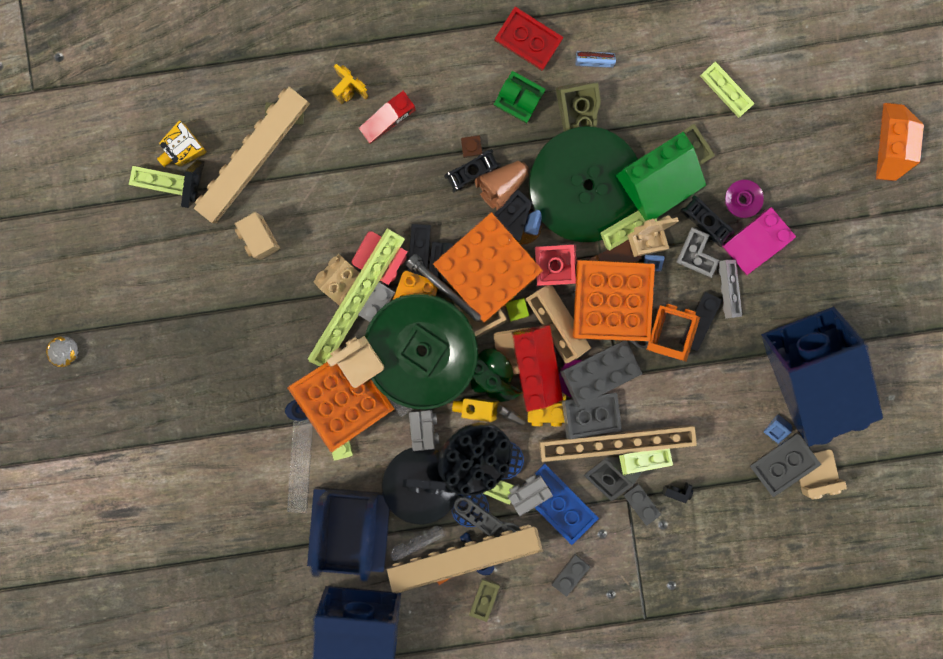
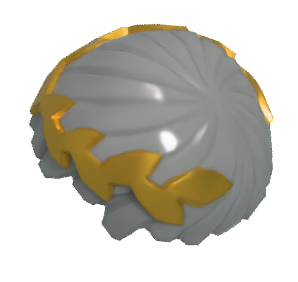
[46,336,78,367]

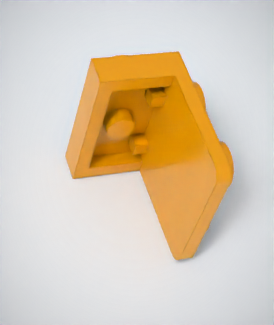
[393,271,438,300]

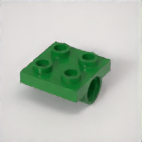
[494,71,546,124]

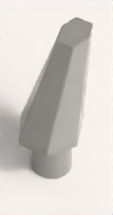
[497,405,525,425]

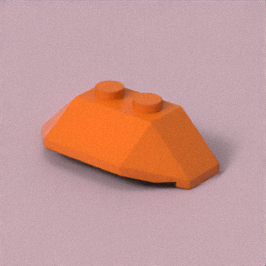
[876,103,924,181]

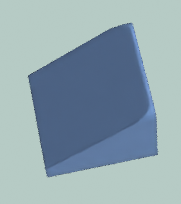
[524,210,542,235]
[764,415,792,444]

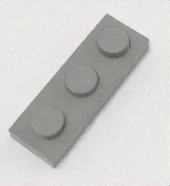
[719,260,742,318]

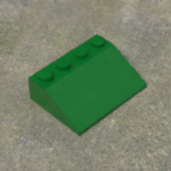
[616,132,706,221]

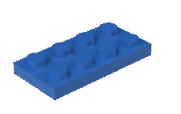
[524,463,599,545]

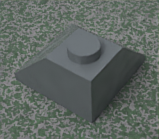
[584,457,642,501]

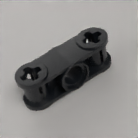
[444,149,501,193]
[681,195,735,247]

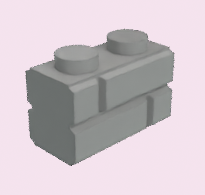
[358,282,395,322]
[409,409,439,451]
[507,474,553,516]

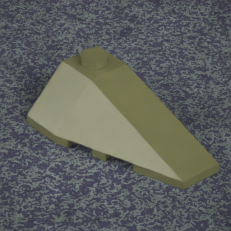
[556,82,601,131]

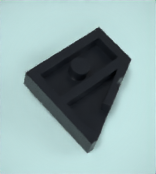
[181,159,205,208]
[494,189,532,243]

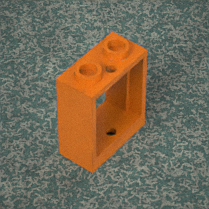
[646,304,700,362]

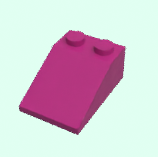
[722,207,796,275]

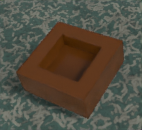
[461,135,482,158]

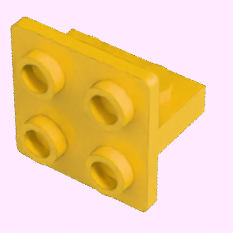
[332,64,368,104]

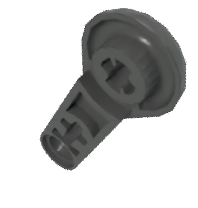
[454,495,520,538]

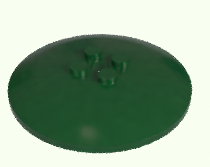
[529,126,638,243]
[365,294,478,410]

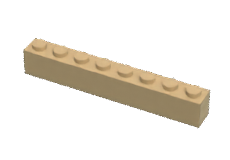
[194,87,310,223]
[539,425,697,462]
[387,525,543,593]

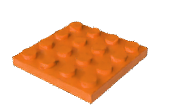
[433,212,543,323]
[573,260,655,341]
[288,362,394,453]

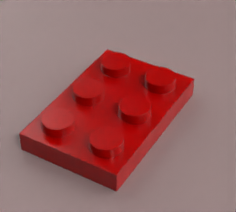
[494,7,563,71]

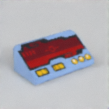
[576,51,616,68]

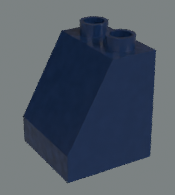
[761,307,883,447]

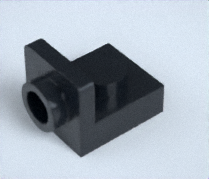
[661,483,694,503]

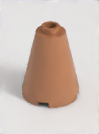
[475,161,529,210]

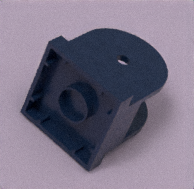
[307,487,390,581]
[313,586,401,659]

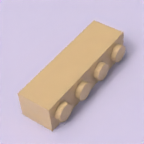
[526,285,591,363]

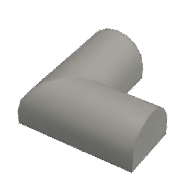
[676,227,719,278]

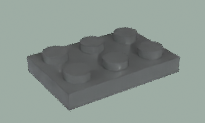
[562,392,622,440]
[750,432,821,497]

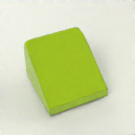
[506,298,529,321]

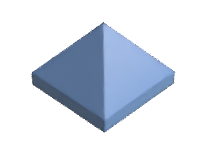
[643,254,665,271]

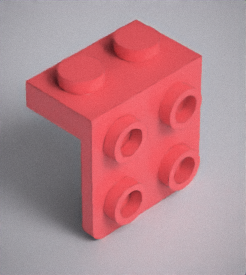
[352,231,408,285]

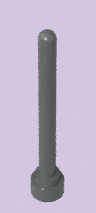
[406,254,481,321]

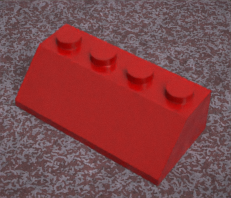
[511,324,563,412]

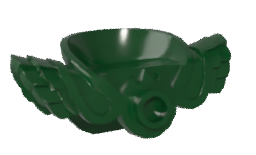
[470,348,522,402]

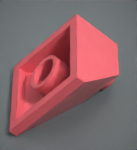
[535,245,577,286]

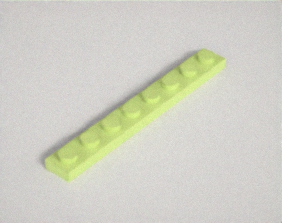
[308,228,405,366]

